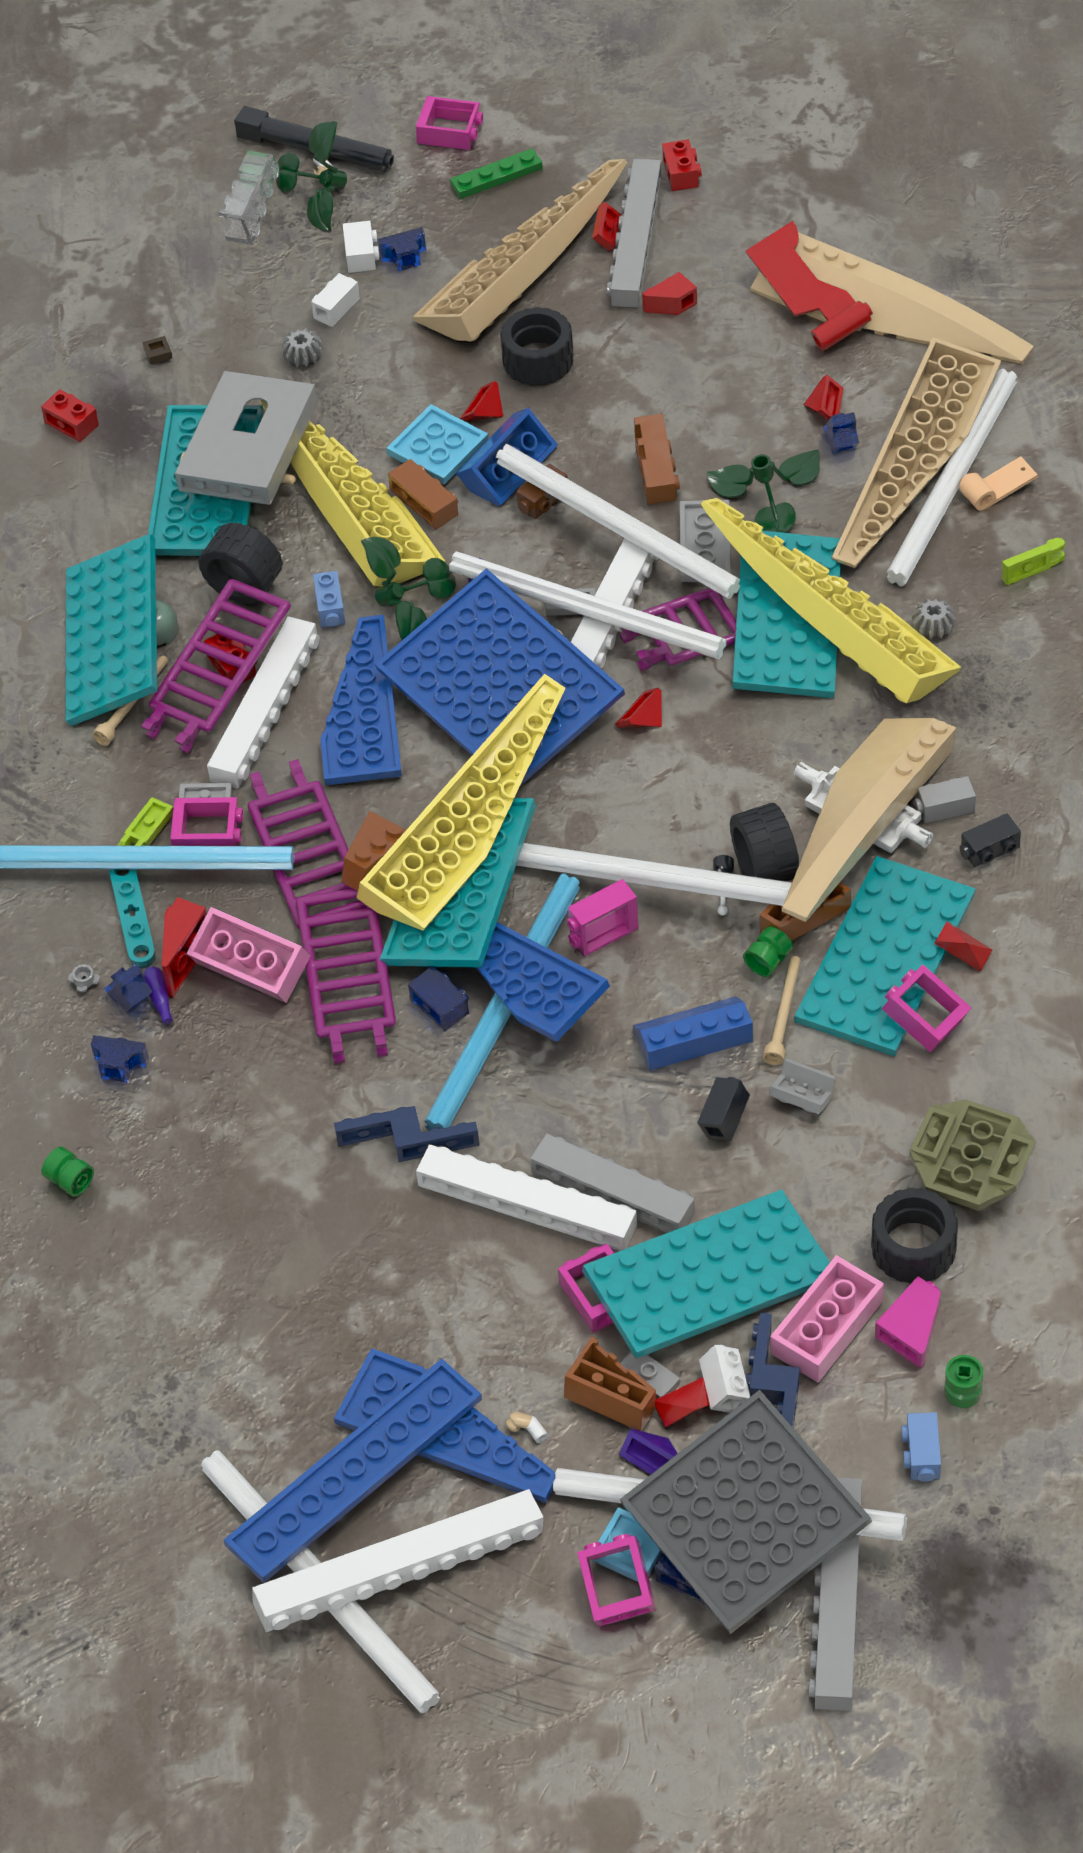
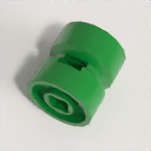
[743,926,793,977]
[41,1146,94,1197]
[944,1355,983,1408]

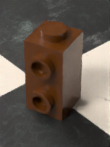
[516,463,568,519]

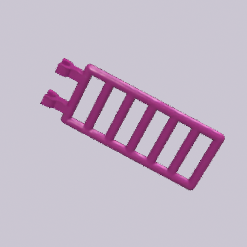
[620,577,739,671]
[141,579,291,754]
[247,759,366,929]
[296,888,396,1064]

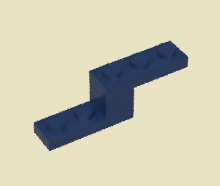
[334,1106,480,1162]
[746,1313,800,1429]

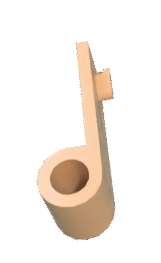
[959,456,1038,511]

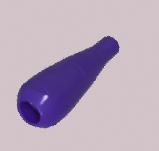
[143,966,173,1024]

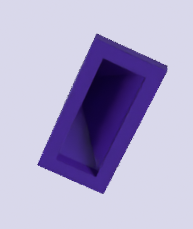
[619,1429,678,1474]

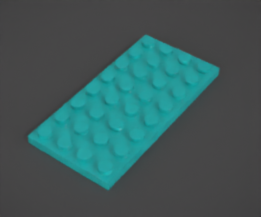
[148,405,264,556]
[732,531,840,698]
[66,533,157,726]
[380,798,536,967]
[794,856,976,1057]
[582,1189,830,1359]

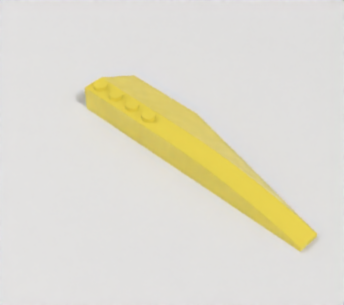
[260,400,446,587]
[701,498,961,703]
[357,674,565,931]

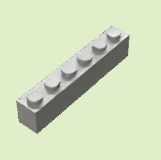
[530,1133,695,1233]

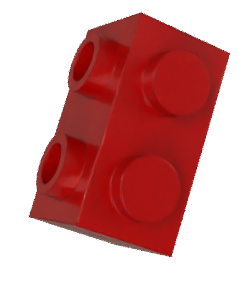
[662,139,702,192]
[41,389,99,442]
[203,634,257,683]

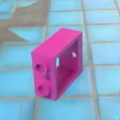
[416,96,483,150]
[170,797,243,846]
[567,879,639,957]
[882,965,971,1053]
[558,1243,614,1333]
[577,1534,657,1627]

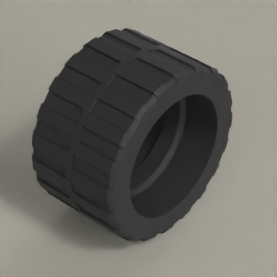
[500,307,574,385]
[198,523,283,604]
[730,802,799,882]
[871,1187,958,1284]

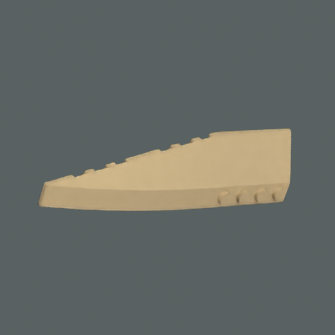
[412,159,627,342]
[751,232,1034,364]
[832,337,1001,568]
[782,718,956,922]

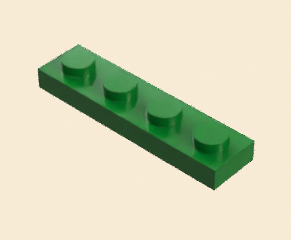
[450,148,543,199]

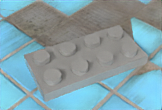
[680,500,731,582]

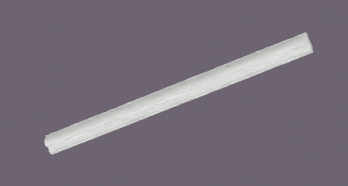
[887,369,1017,586]
[496,444,740,599]
[449,551,726,659]
[516,843,792,906]
[201,1450,440,1713]
[553,1468,907,1541]

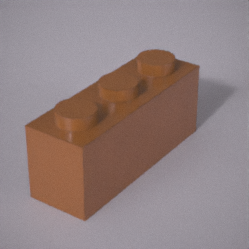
[388,459,458,530]

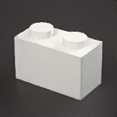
[343,221,379,273]

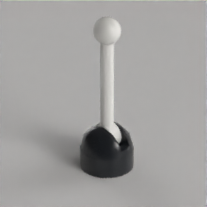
[713,855,734,916]

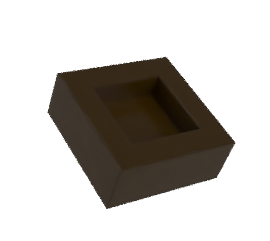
[142,336,173,364]

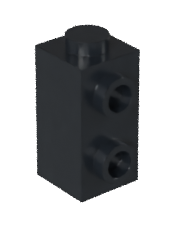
[959,813,1021,868]
[697,1077,750,1141]

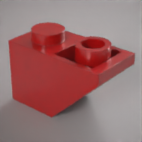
[642,272,697,315]

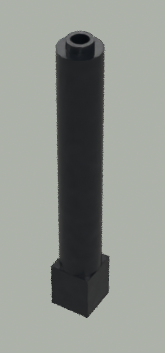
[234,106,394,172]

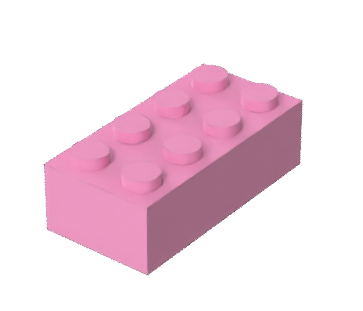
[187,907,310,1003]
[770,1255,884,1383]

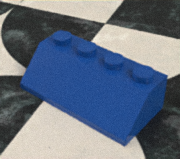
[456,407,558,506]
[633,996,753,1071]

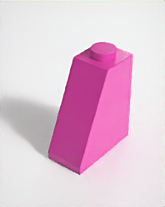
[875,1276,941,1368]

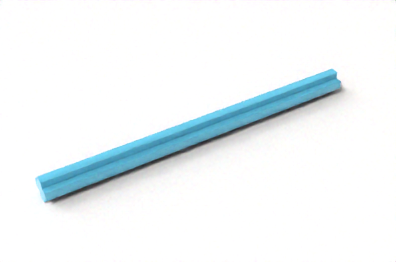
[0,845,294,870]
[424,874,580,1130]

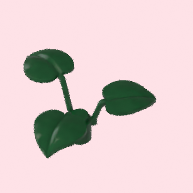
[276,121,347,231]
[707,449,820,533]
[361,537,456,641]

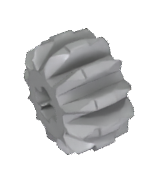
[282,328,322,367]
[912,597,955,640]

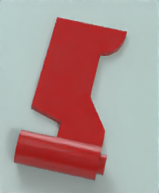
[746,221,873,352]

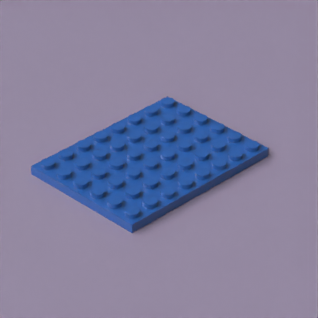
[375,568,625,786]

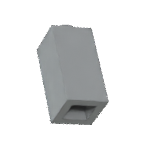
[914,776,976,823]

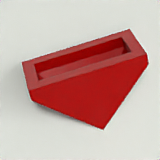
[804,375,844,425]
[460,381,503,422]
[615,687,662,728]
[934,921,992,972]
[655,1377,710,1428]

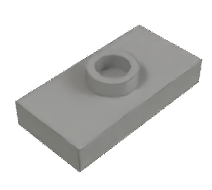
[620,1352,681,1399]

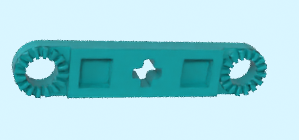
[109,869,156,968]

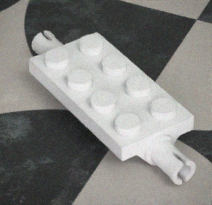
[794,762,933,853]

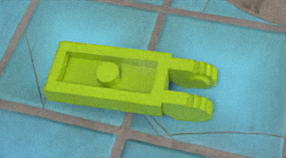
[1002,537,1065,585]
[117,797,174,846]

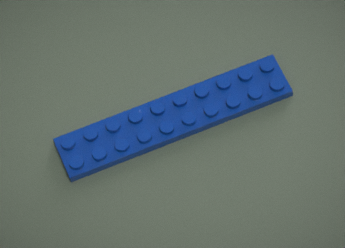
[224,1358,482,1583]

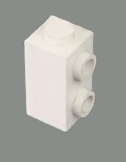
[311,273,360,327]
[699,1345,750,1413]

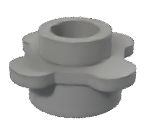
[68,964,100,992]

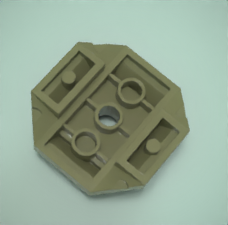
[909,1099,1036,1211]

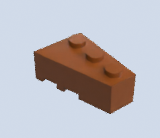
[634,413,680,504]
[341,811,406,891]
[760,880,851,941]
[564,1336,656,1431]

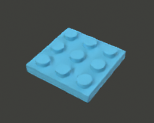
[386,404,488,485]

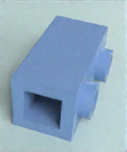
[313,571,345,628]
[901,1412,941,1482]

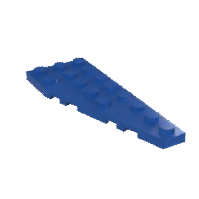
[320,615,402,785]
[475,922,610,1042]
[334,1348,555,1503]

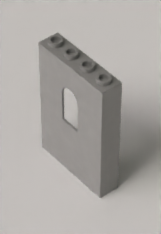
[175,371,318,505]

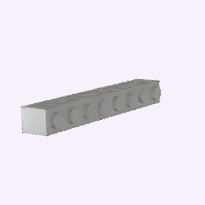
[607,159,662,308]
[809,1478,862,1711]

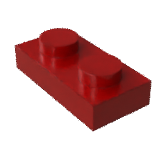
[592,202,622,251]

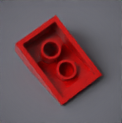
[162,897,207,998]

